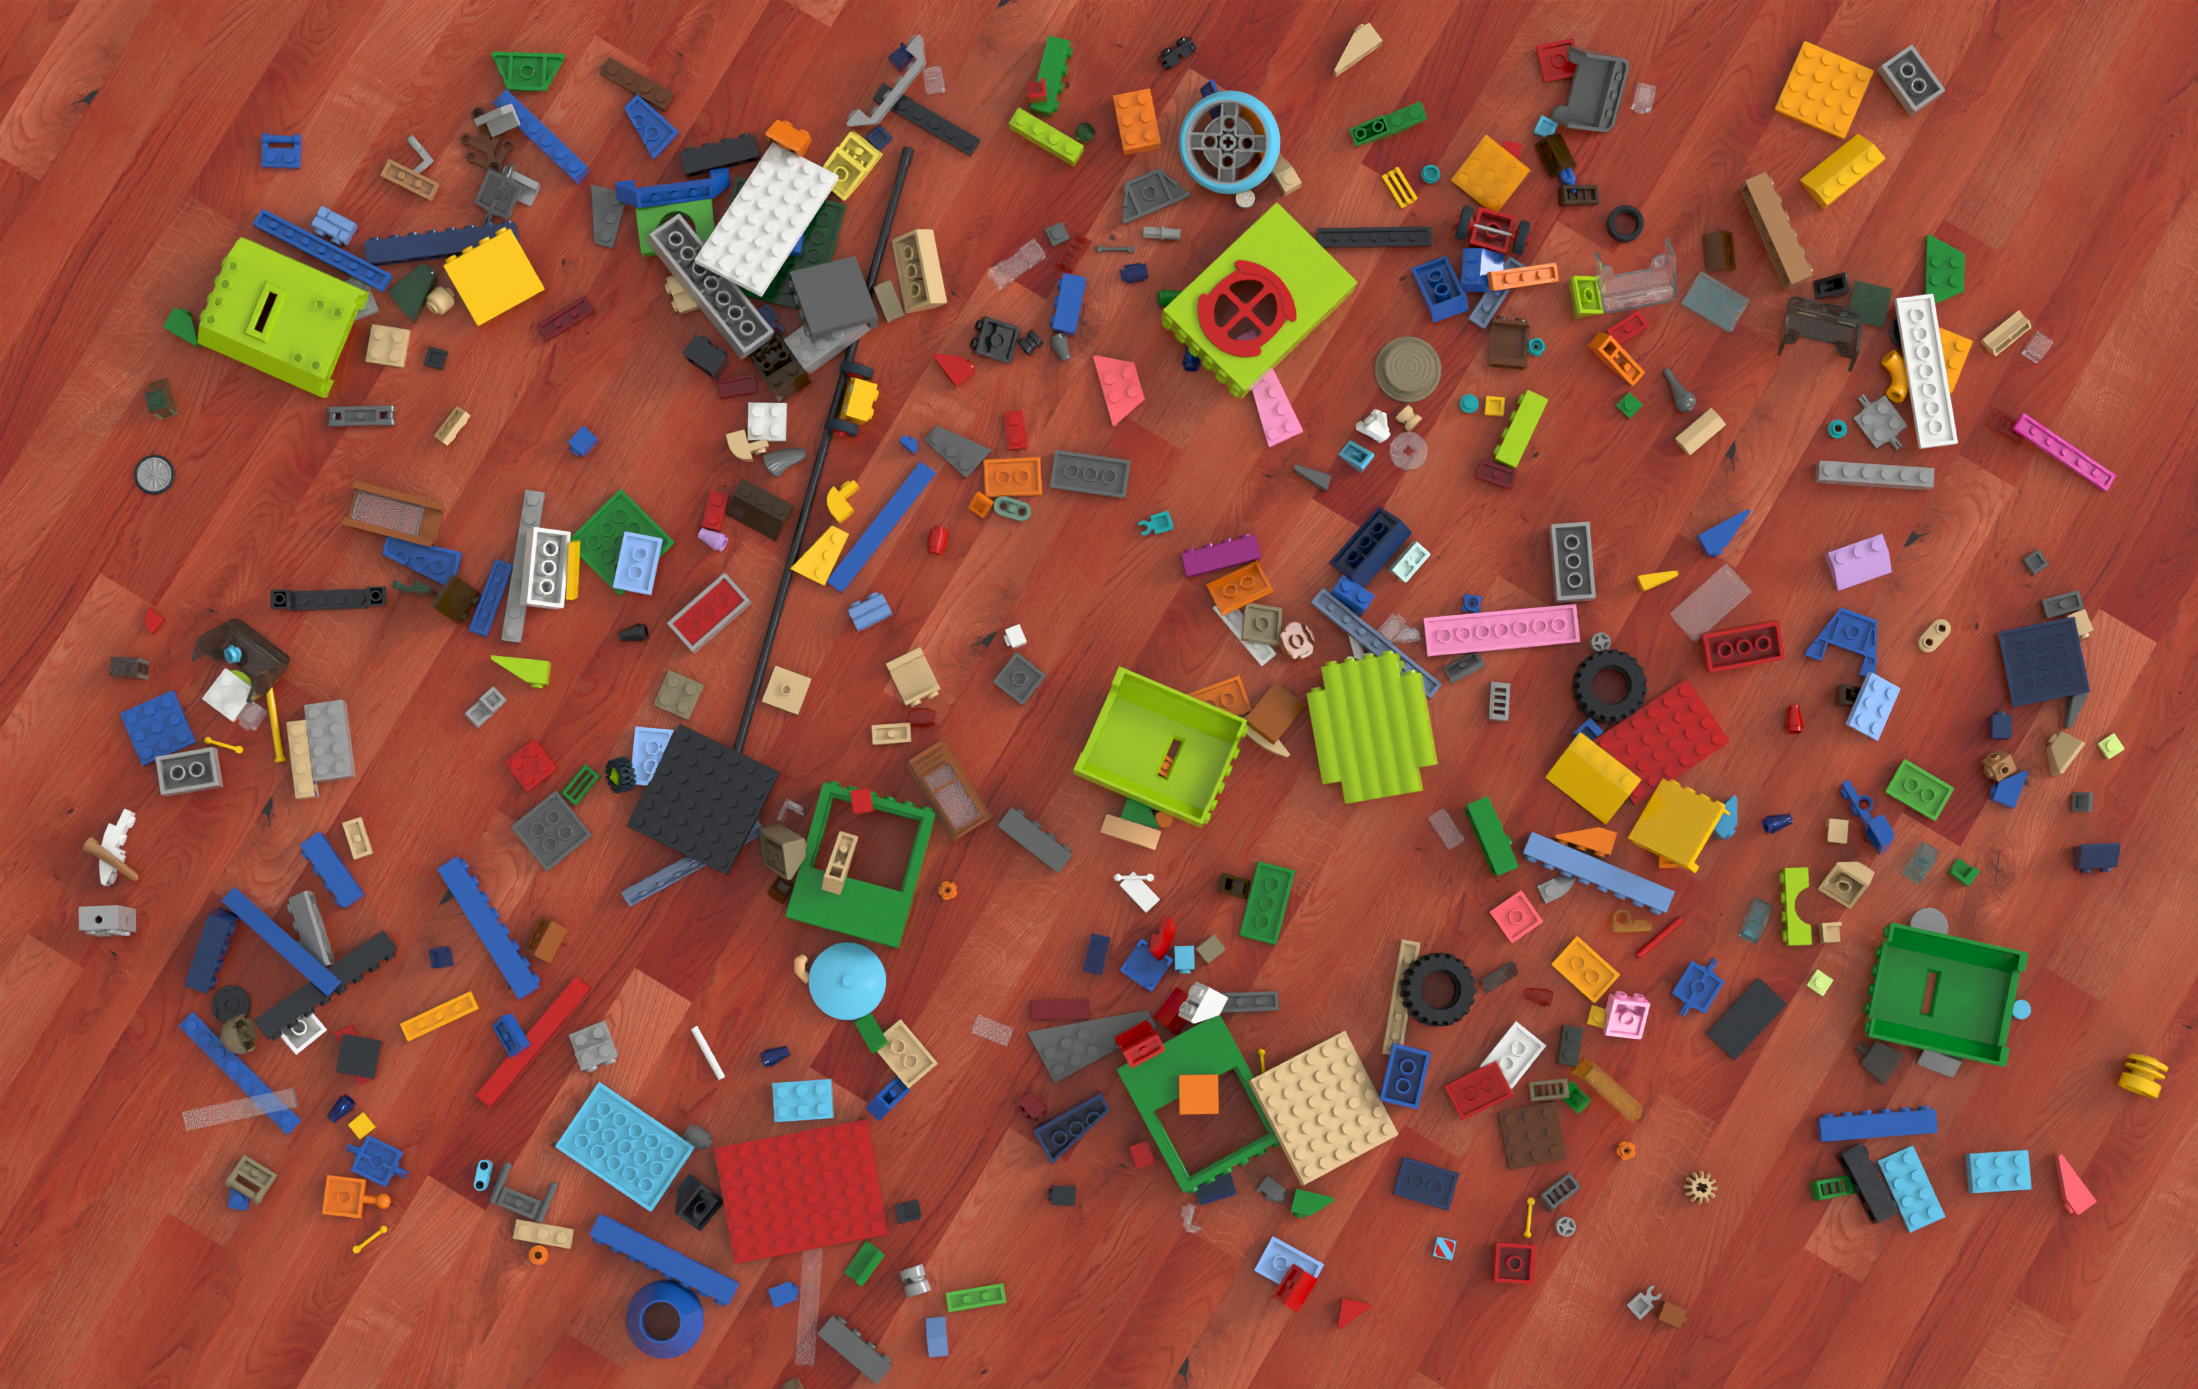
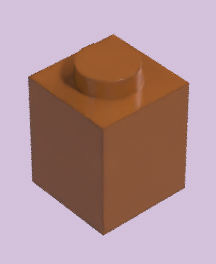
[1656,1300,1688,1329]

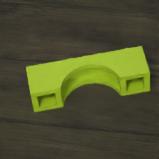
[1779,867,1812,946]

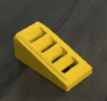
[1635,571,1678,592]

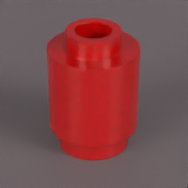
[926,526,949,555]

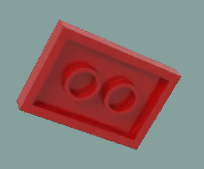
[1444,1060,1514,1120]

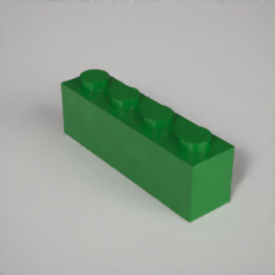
[1030,35,1073,117]

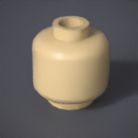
[426,286,455,315]

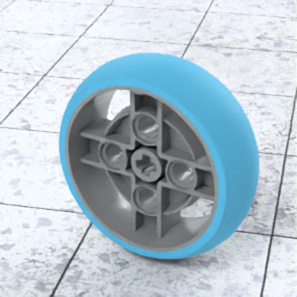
[1179,91,1280,194]

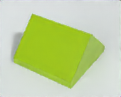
[1568,276,1604,319]

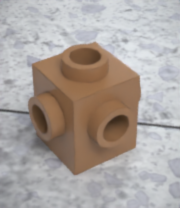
[1982,749,2017,782]

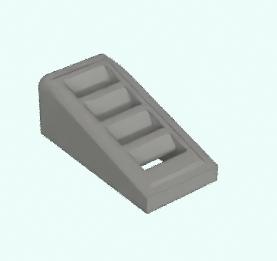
[1488,682,1510,722]

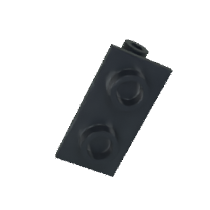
[1157,36,1197,70]

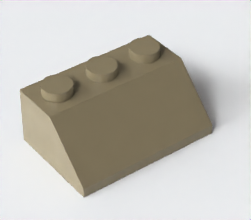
[759,823,807,880]

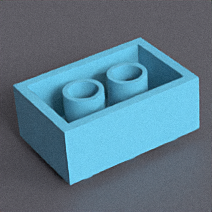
[772,1079,834,1122]
[1965,1150,2031,1193]

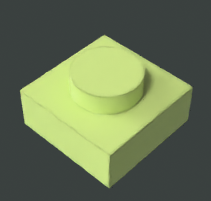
[2097,733,2125,760]
[1806,969,1833,996]

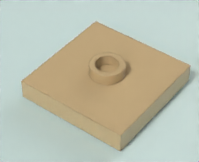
[762,666,812,715]

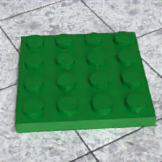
[570,489,675,597]

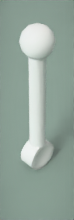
[1114,874,1154,882]

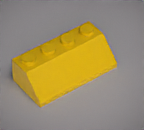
[1799,134,1885,210]

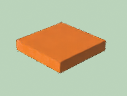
[1179,1074,1219,1115]

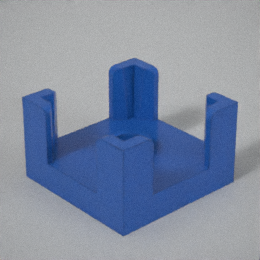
[1120,938,1173,992]

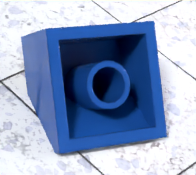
[1461,248,1505,292]

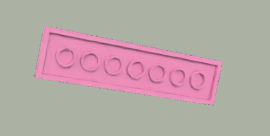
[1423,604,1580,657]

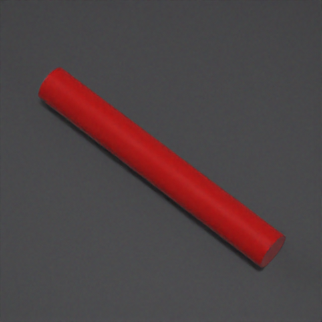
[1635,916,1684,959]

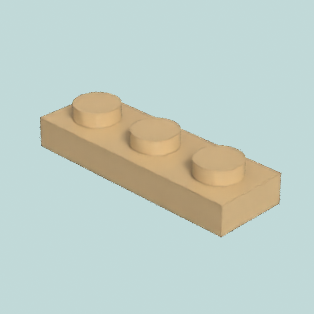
[513,1219,575,1249]

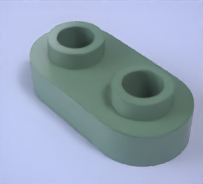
[994,496,1031,522]

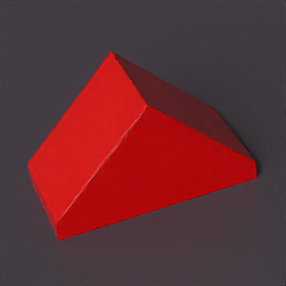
[1337,1298,1372,1329]

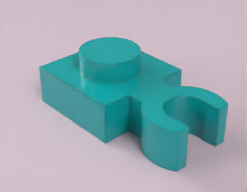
[1138,511,1174,536]

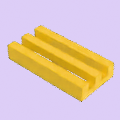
[1381,167,1418,209]

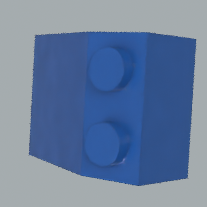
[1411,256,1468,323]

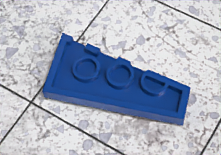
[382,536,462,586]

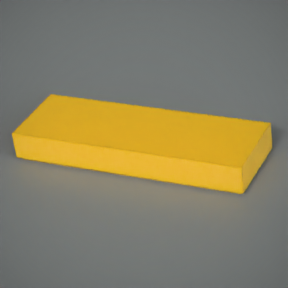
[566,540,580,600]

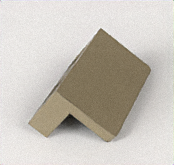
[872,279,905,323]

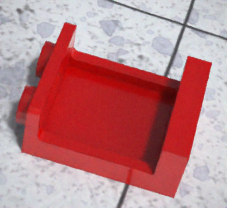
[1114,1020,1165,1069]

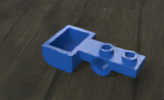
[1840,779,1894,855]

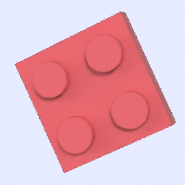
[1489,890,1543,944]

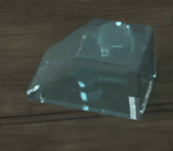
[1739,897,1772,944]

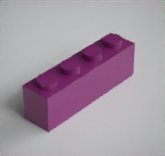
[1181,534,1261,578]

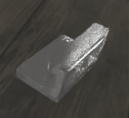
[776,799,806,824]

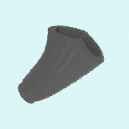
[763,448,807,478]

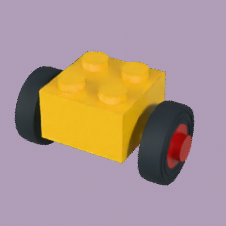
[824,361,879,437]

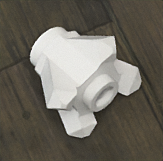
[1355,409,1391,443]

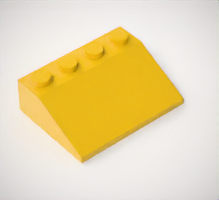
[1545,732,1642,825]

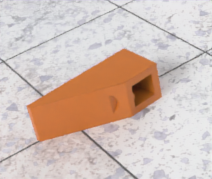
[1553,827,1617,858]

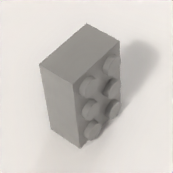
[1877,45,1945,117]
[155,747,223,797]

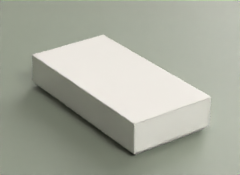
[1120,871,1160,913]

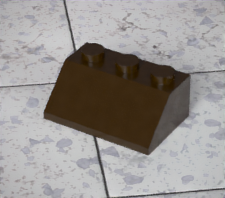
[726,478,795,541]

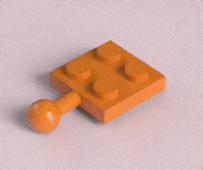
[322,1175,391,1219]

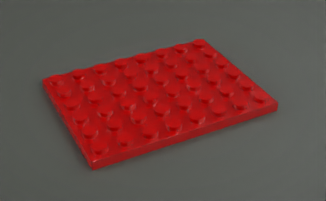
[714,1119,888,1264]

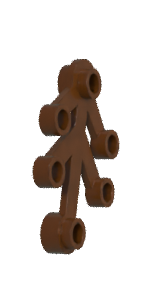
[460,107,514,173]

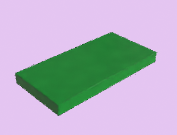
[1239,861,1295,945]

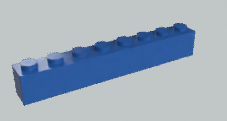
[437,856,541,1000]
[589,1214,740,1306]

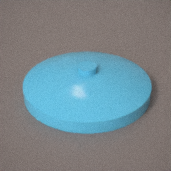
[809,942,886,1020]

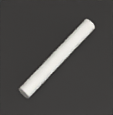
[691,1026,725,1080]

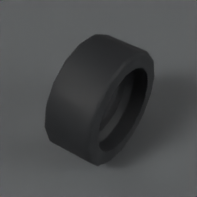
[1607,205,1644,243]

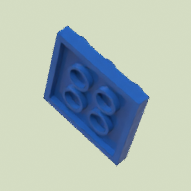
[120,690,197,766]

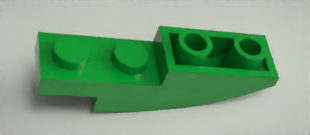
[1349,101,1428,147]

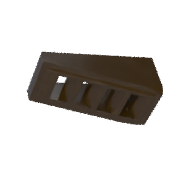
[1557,185,1599,207]

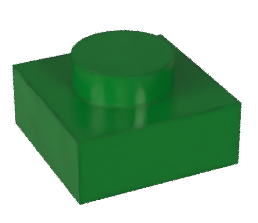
[1615,392,1643,419]

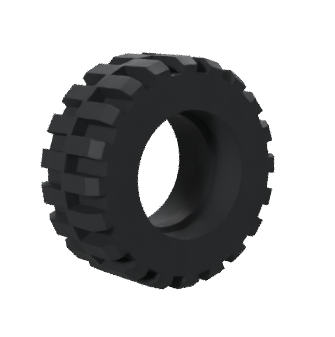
[1572,649,1648,724]
[1399,953,1477,1027]

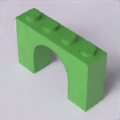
[636,199,716,257]

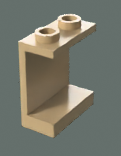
[886,647,941,708]

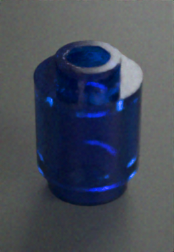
[1120,262,1148,284]

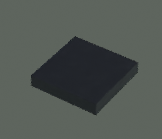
[336,1034,383,1079]

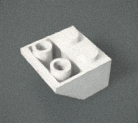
[1178,982,1228,1023]

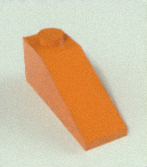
[1588,332,1645,386]

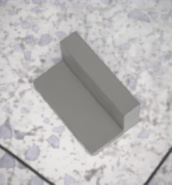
[474,103,520,137]
[502,167,541,206]
[1917,1050,1962,1077]

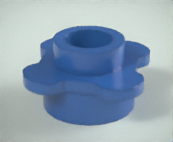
[1462,594,1482,613]

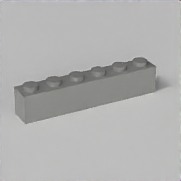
[1815,461,1934,490]

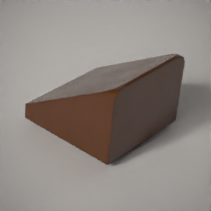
[767,875,795,904]

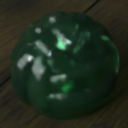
[1076,122,1096,143]

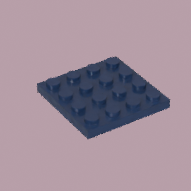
[1998,616,2090,707]

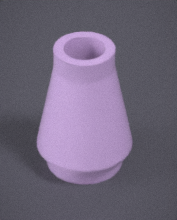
[698,528,728,551]

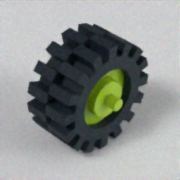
[605,757,636,794]

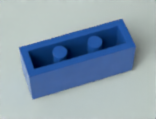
[1049,273,1086,336]

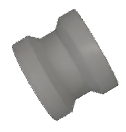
[1590,633,1611,652]
[1555,1217,1576,1237]

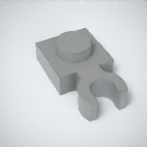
[1626,1285,1662,1320]

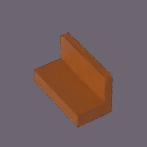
[523,916,568,963]

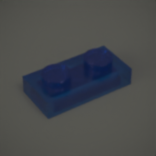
[1083,933,1110,976]

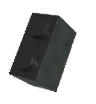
[1556,1025,1583,1067]

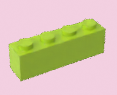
[1009,107,1084,167]
[1493,390,1548,470]

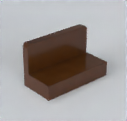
[1703,231,1736,272]

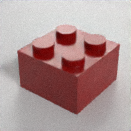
[1492,1242,1536,1285]

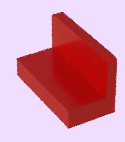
[1154,987,1189,1036]
[1272,1263,1318,1312]

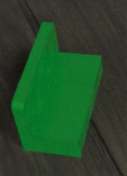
[845,1241,885,1287]

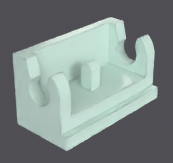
[1387,541,1431,583]

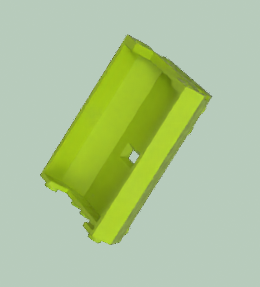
[197,237,370,398]
[1073,666,1249,828]

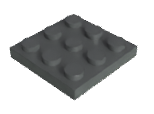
[511,791,593,872]

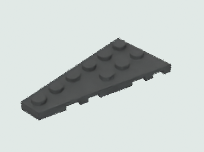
[1027,1010,1156,1083]

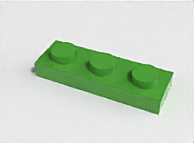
[946,1283,1006,1312]

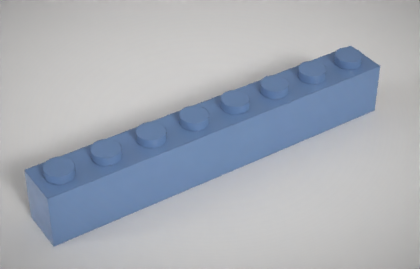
[1522,832,1675,915]

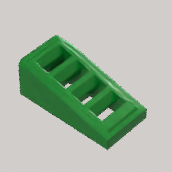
[1810,1175,1854,1201]

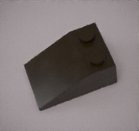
[431,574,481,625]

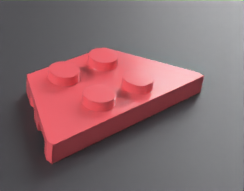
[1093,355,1145,427]

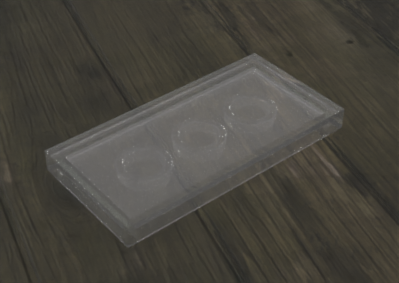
[1669,563,1752,642]

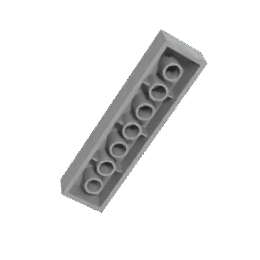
[647,214,774,360]

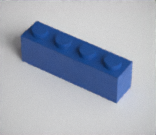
[300,832,366,909]

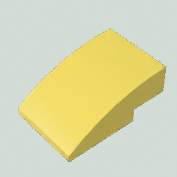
[823,131,883,201]

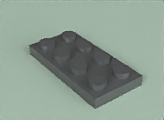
[1050,450,1131,499]

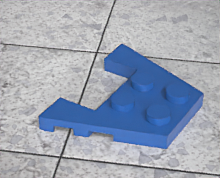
[1804,608,1877,678]

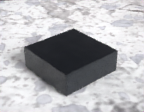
[424,346,448,371]

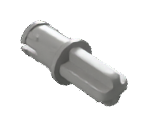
[1143,226,1181,241]

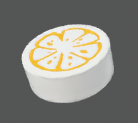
[1236,190,1255,209]

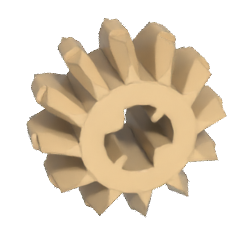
[1684,1171,1717,1204]

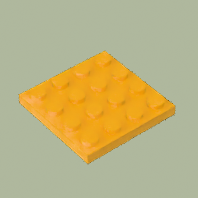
[1774,41,1874,140]

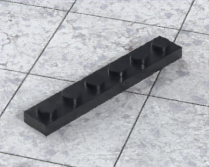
[873,83,981,157]
[1317,227,1431,248]

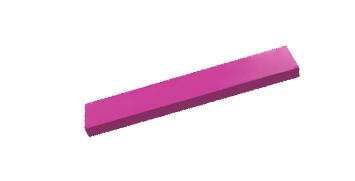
[2012,413,2117,492]

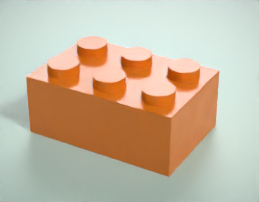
[1113,88,1161,155]

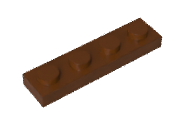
[600,57,675,112]

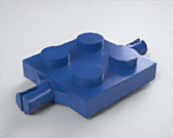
[1671,957,1725,1017]
[346,1135,409,1187]

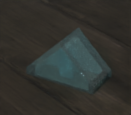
[1902,841,1939,884]

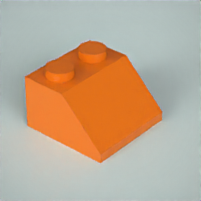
[765,120,812,157]

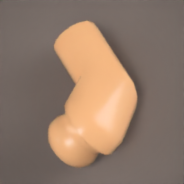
[794,954,809,984]

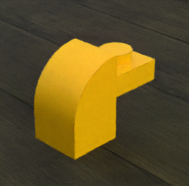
[827,480,860,524]

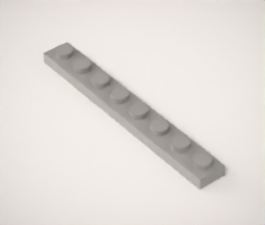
[501,490,545,643]

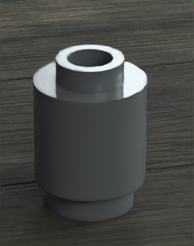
[683,1124,713,1151]

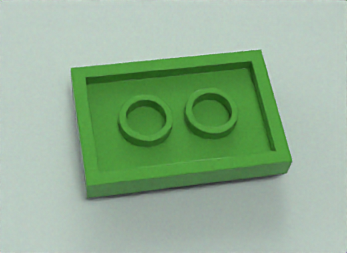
[1884,759,1954,822]

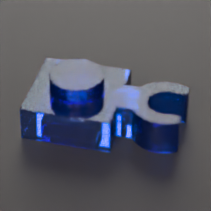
[757,303,784,337]

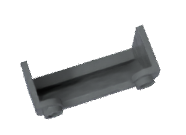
[1550,46,1629,132]

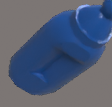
[1559,169,1576,193]

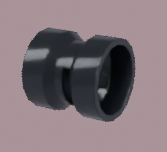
[1017,329,1044,356]

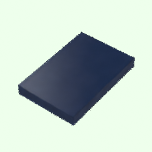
[1392,1157,1459,1211]

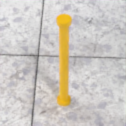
[260,670,286,763]

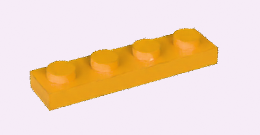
[400,991,479,1042]

